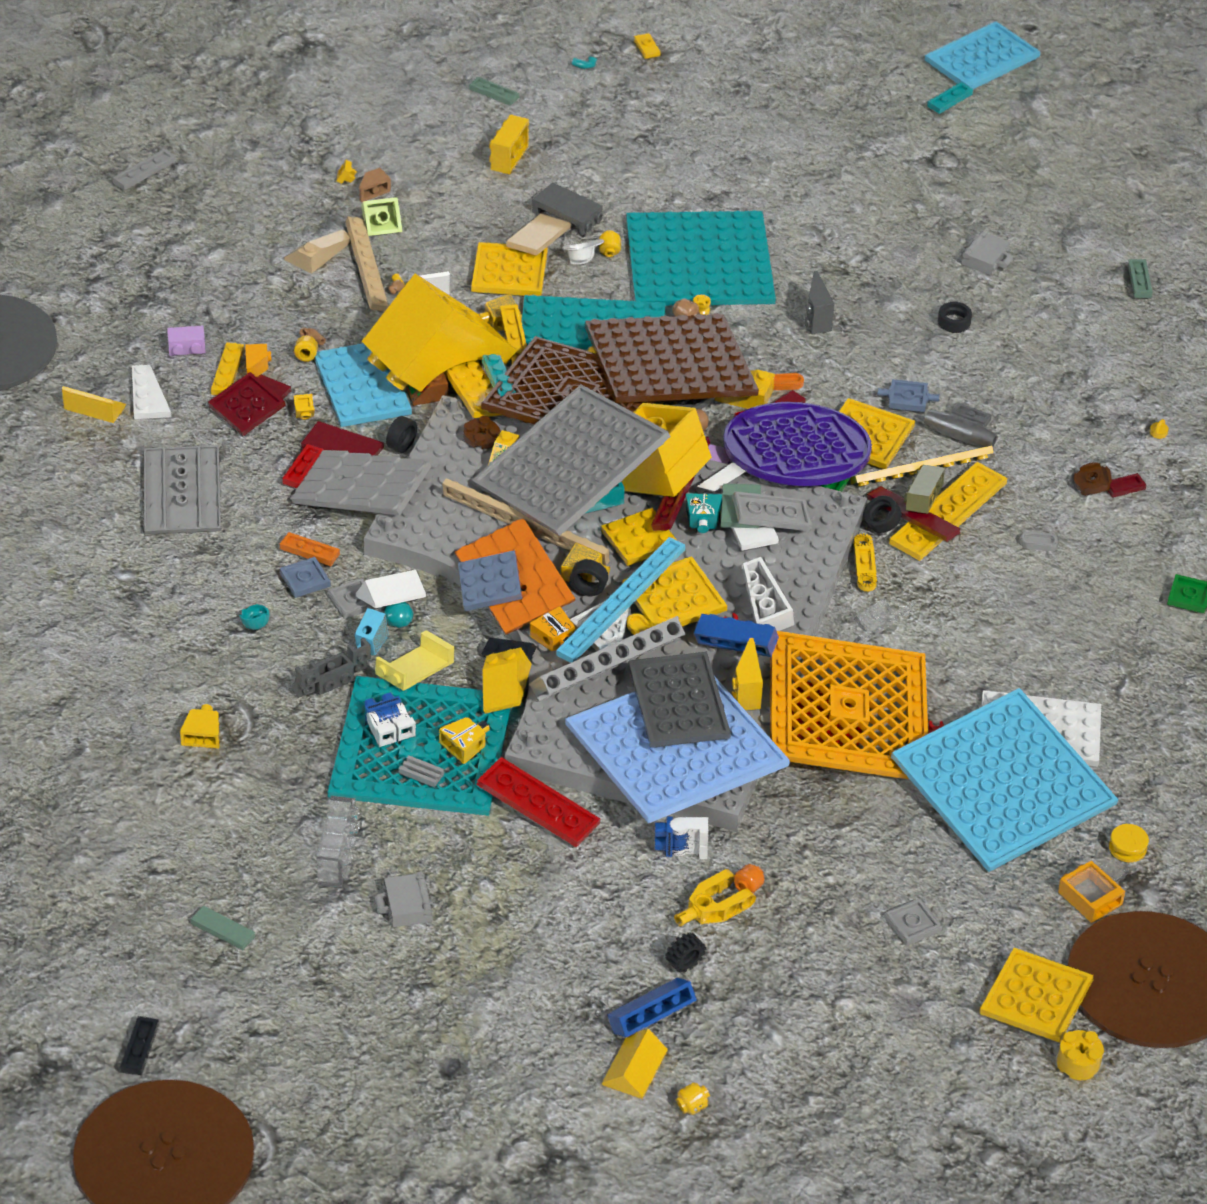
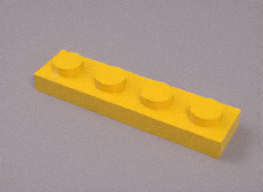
[500,304,527,364]
[211,342,244,395]

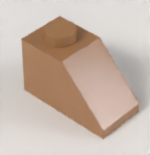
[359,167,391,203]

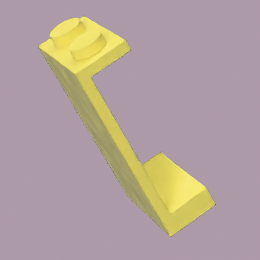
[375,630,454,691]

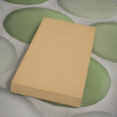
[506,214,571,255]

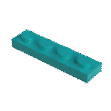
[482,354,516,397]

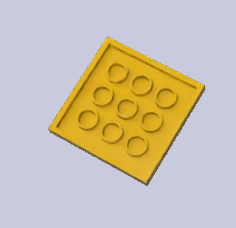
[471,242,548,296]
[839,398,915,469]
[622,556,727,626]
[980,948,1093,1043]

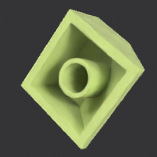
[361,197,402,236]

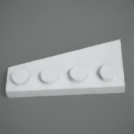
[132,365,171,419]

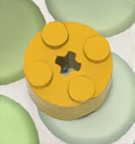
[1057,1030,1104,1080]

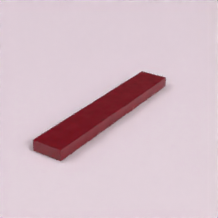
[867,486,960,542]

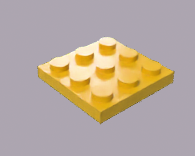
[601,508,677,566]

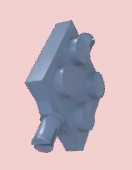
[877,379,940,412]

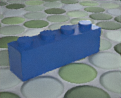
[694,614,779,657]
[607,977,697,1038]

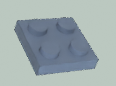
[280,557,331,598]

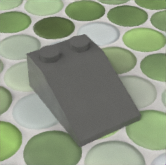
[804,271,834,334]

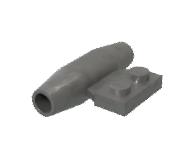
[924,403,997,447]

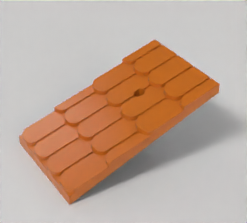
[455,518,575,635]

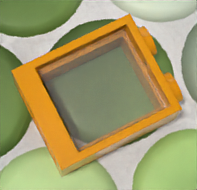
[1058,861,1125,923]

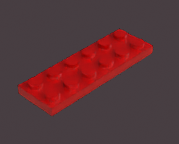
[477,757,601,848]

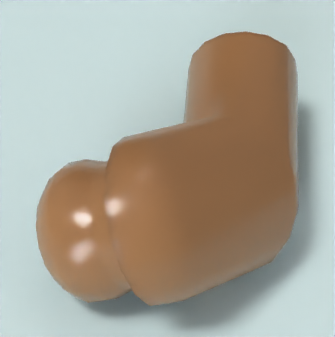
[299,328,326,345]

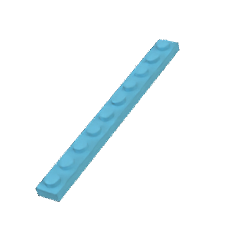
[556,537,685,663]

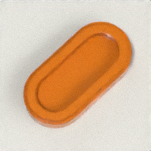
[773,373,804,391]

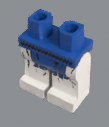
[364,692,416,747]
[655,816,708,859]

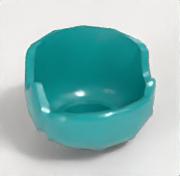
[384,602,414,628]
[239,604,270,630]

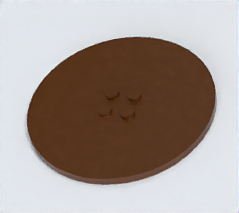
[1067,911,1207,1048]
[73,1079,254,1204]

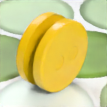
[1109,824,1149,863]

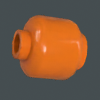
[733,864,765,894]

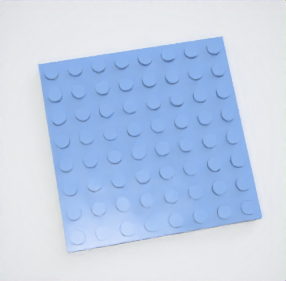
[565,676,789,824]

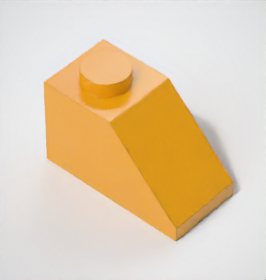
[245,344,272,377]

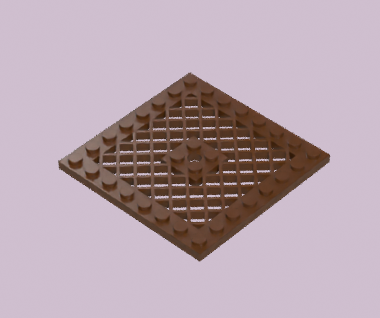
[481,336,655,424]

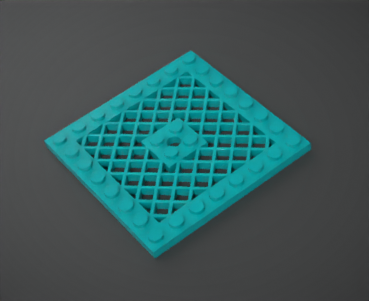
[328,676,511,816]

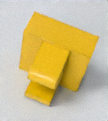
[336,159,356,184]

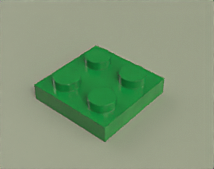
[1167,574,1207,614]

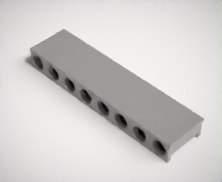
[529,616,685,701]

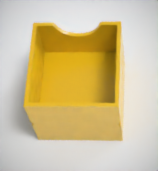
[621,403,712,497]

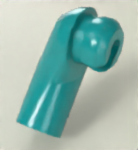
[572,56,597,69]

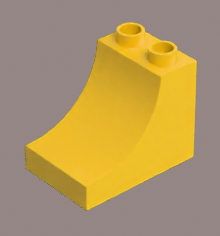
[362,273,517,392]

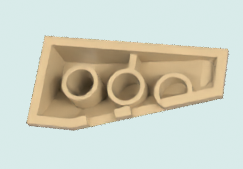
[284,230,351,274]

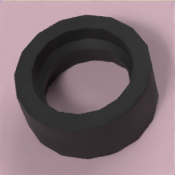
[938,302,972,333]
[386,416,417,453]
[863,495,902,533]
[570,559,608,596]

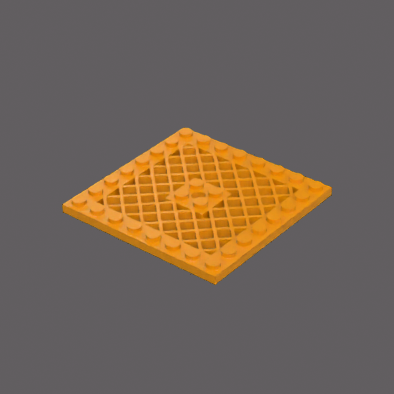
[770,631,928,780]

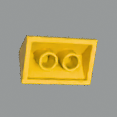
[62,386,126,423]
[602,1028,667,1099]

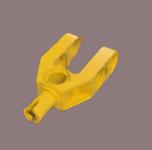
[674,869,756,927]

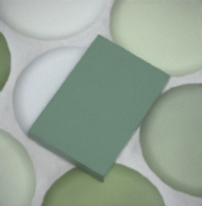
[721,483,761,528]

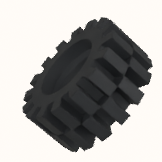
[665,932,706,973]

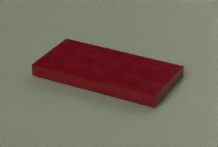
[301,421,384,456]

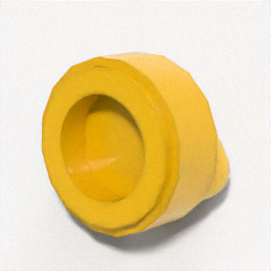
[1150,419,1169,439]

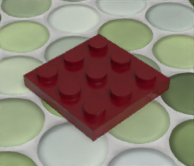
[208,372,286,436]

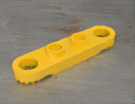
[854,533,877,592]

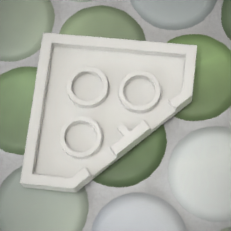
[570,601,629,651]

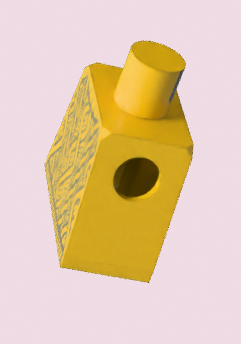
[479,294,522,331]
[561,543,610,583]

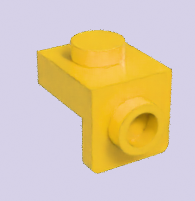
[294,394,315,420]

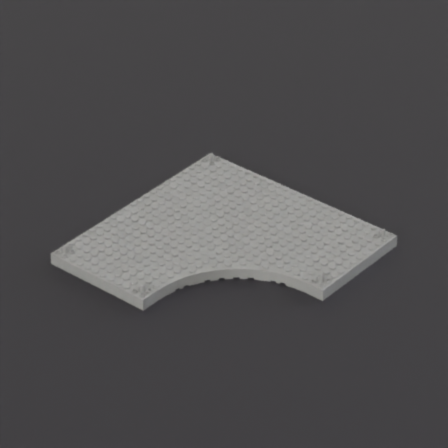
[364,395,867,832]

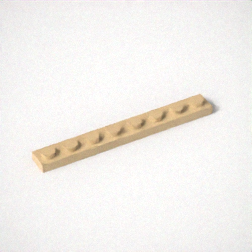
[345,216,389,312]

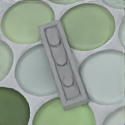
[113,149,176,191]

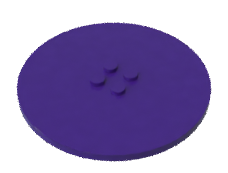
[723,402,872,486]

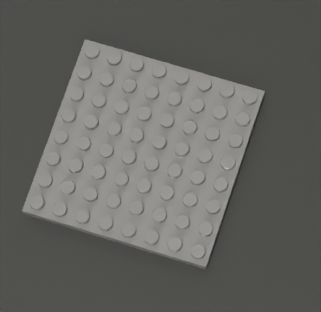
[472,384,671,536]

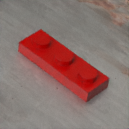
[282,444,324,488]

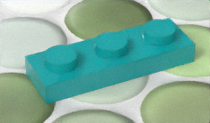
[927,82,973,114]

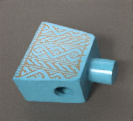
[355,608,389,656]

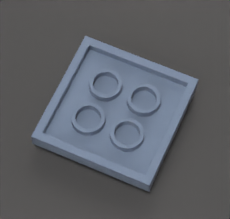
[458,550,523,611]

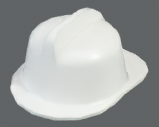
[563,239,604,264]

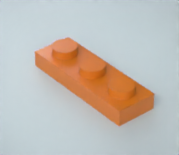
[280,532,340,566]

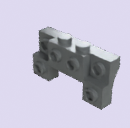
[292,638,371,698]

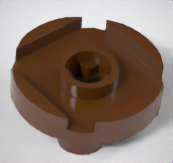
[463,416,501,449]
[1074,462,1112,496]

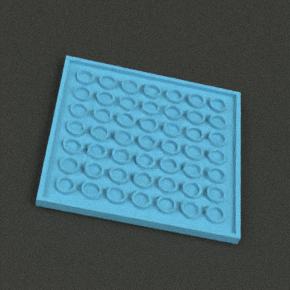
[891,688,1119,872]

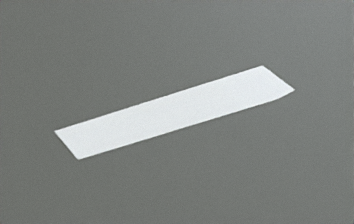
[697,462,746,491]

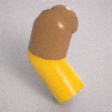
[388,274,405,294]

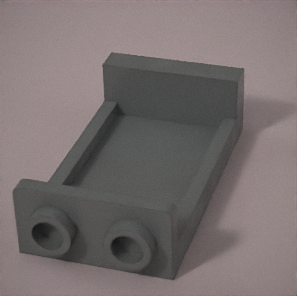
[532,182,603,236]

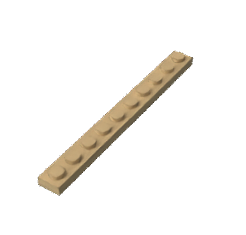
[442,478,610,566]

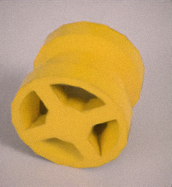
[693,295,711,315]

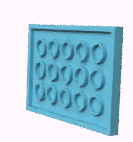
[925,21,1040,89]
[314,343,412,427]

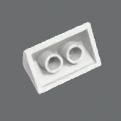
[356,570,426,608]

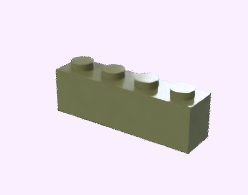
[904,464,945,514]

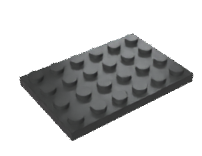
[628,651,731,748]

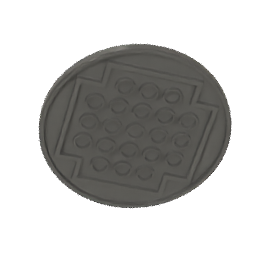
[0,295,57,391]

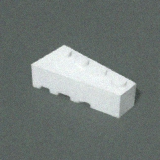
[743,557,794,631]

